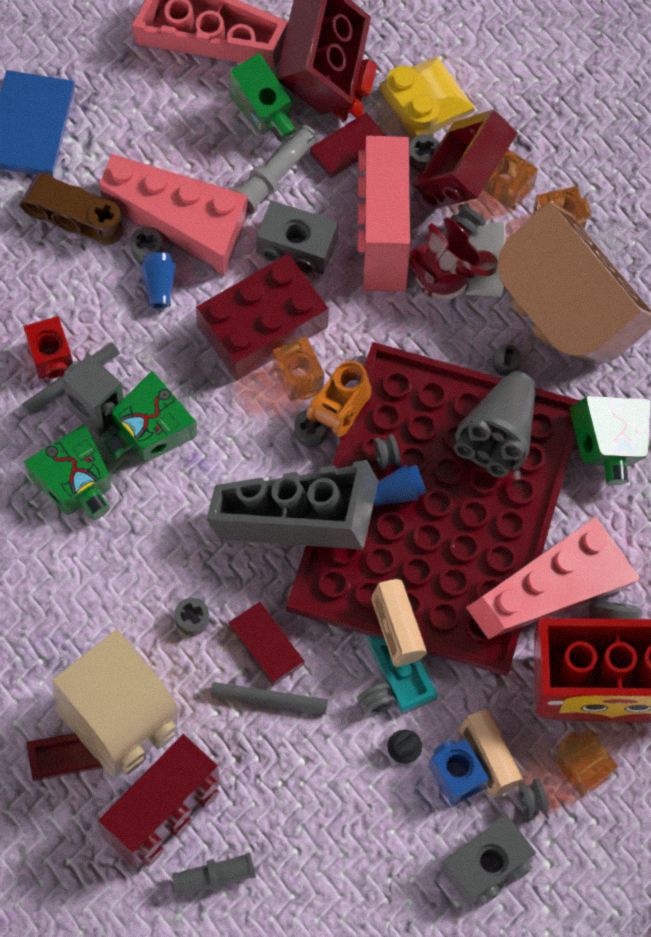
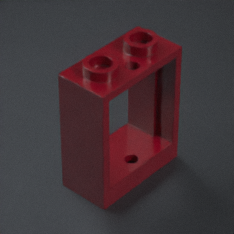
[413,109,518,209]

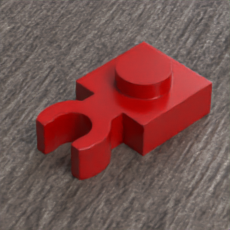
[334,59,377,122]

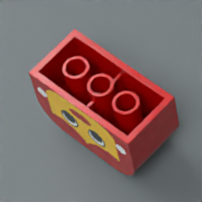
[534,618,651,722]

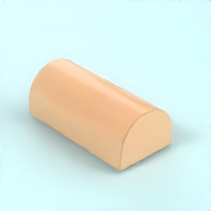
[371,579,427,667]
[459,710,524,798]

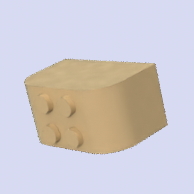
[52,628,179,778]

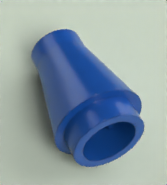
[140,252,176,309]
[374,464,427,507]

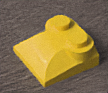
[379,56,475,139]

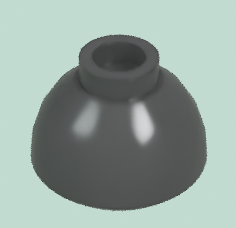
[589,600,642,619]

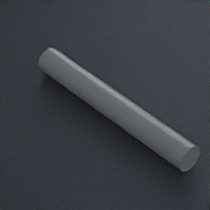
[22,342,120,416]
[211,682,328,715]

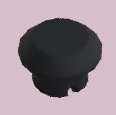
[387,729,422,764]

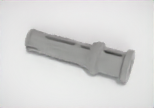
[232,125,319,215]

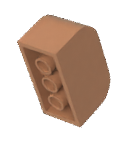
[498,201,651,364]

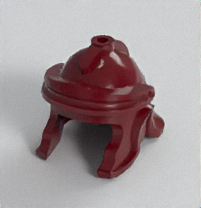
[408,217,498,300]

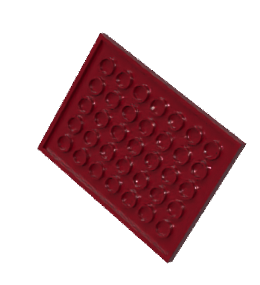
[286,342,580,677]

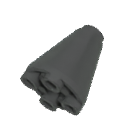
[454,371,536,478]

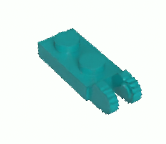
[366,635,438,715]

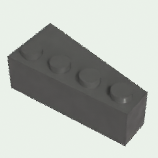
[207,460,379,550]

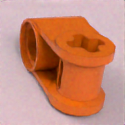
[307,361,371,437]

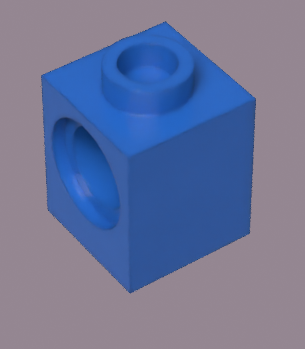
[429,738,489,807]

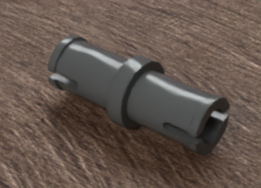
[172,852,256,898]

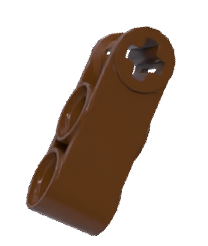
[19,173,124,245]

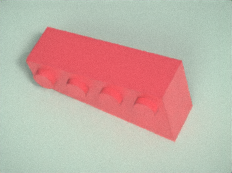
[132,0,288,69]
[357,136,410,292]
[99,154,248,276]
[466,517,641,639]

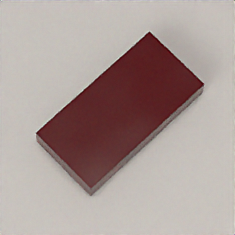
[310,112,386,179]
[229,601,305,686]
[26,733,103,782]

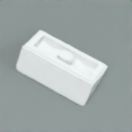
[466,222,506,297]

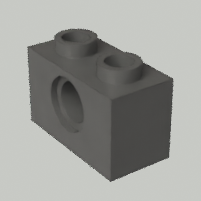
[256,200,339,275]
[62,354,124,437]
[441,815,536,908]

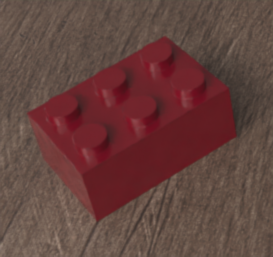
[276,0,371,115]
[196,253,329,381]
[98,734,220,871]

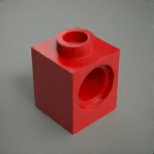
[23,316,73,380]

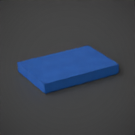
[0,70,75,177]

